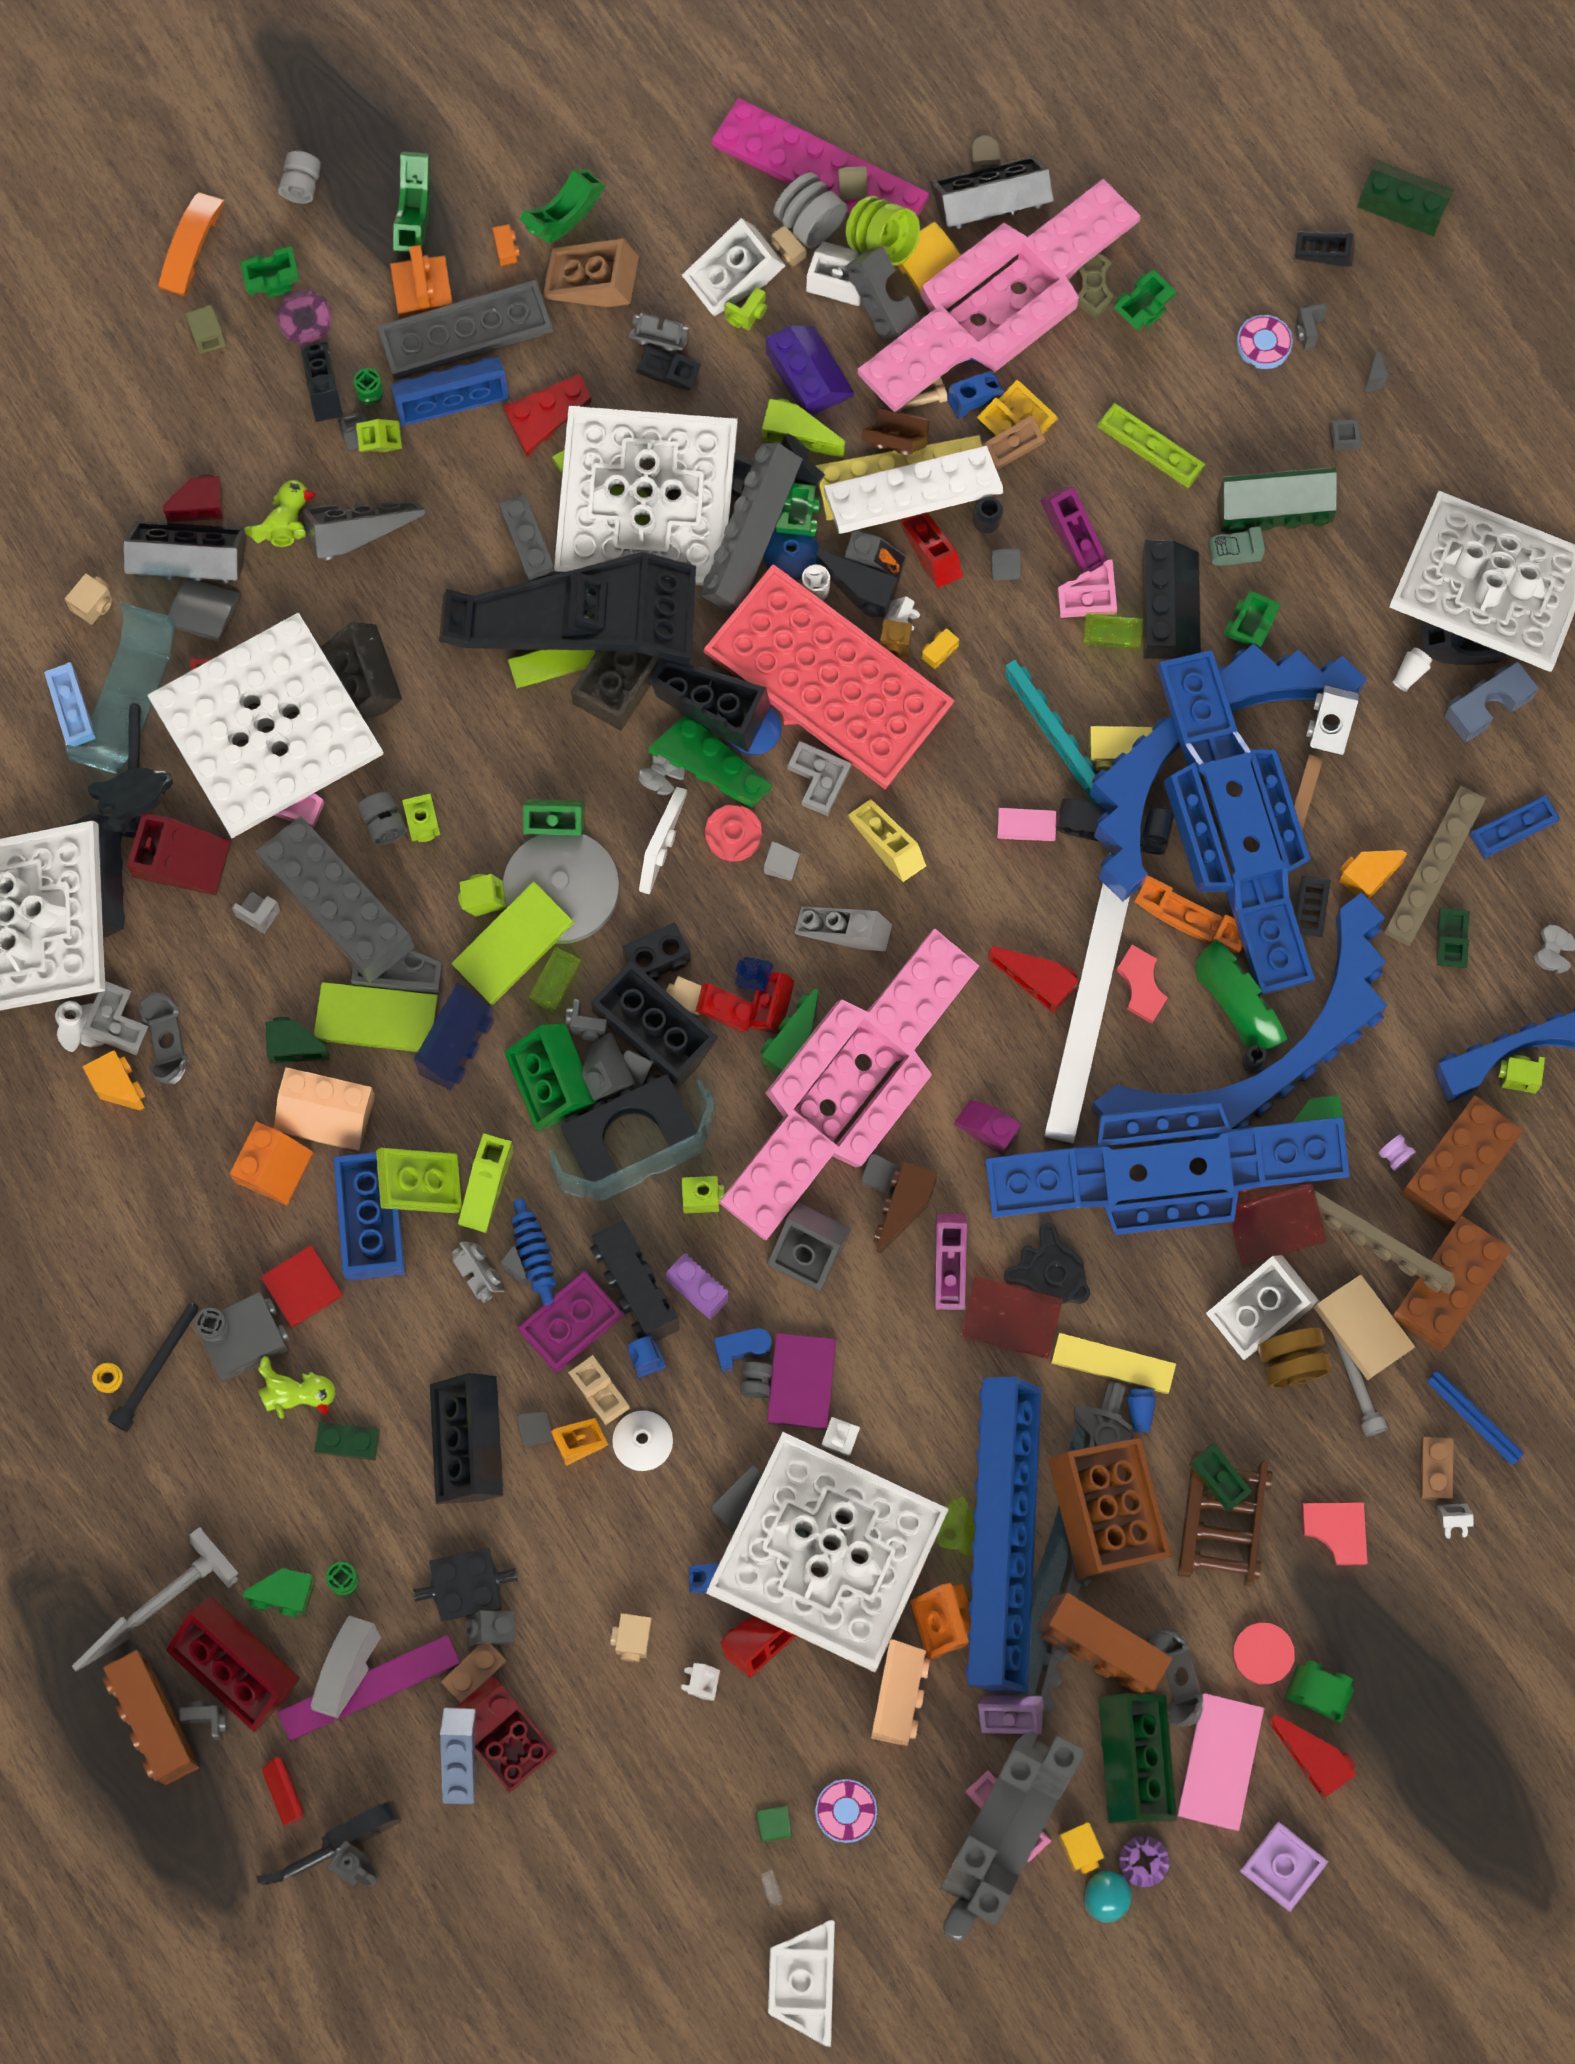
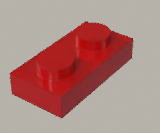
[695,983,754,1032]

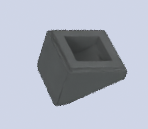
[1364,352,1389,392]
[338,411,368,450]
[990,548,1021,581]
[623,1050,653,1090]
[861,1153,899,1194]
[500,1246,528,1287]
[517,1411,553,1448]

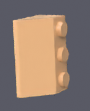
[274,1067,375,1152]
[871,1639,930,1746]

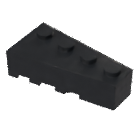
[650,658,771,752]
[590,1220,680,1341]

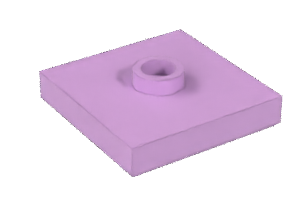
[1240,1821,1328,1912]

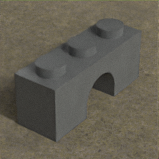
[844,246,921,340]
[499,494,555,582]

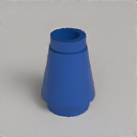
[1126,1389,1156,1432]

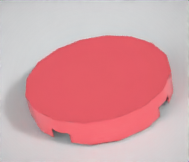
[705,804,762,862]
[1233,1623,1295,1685]

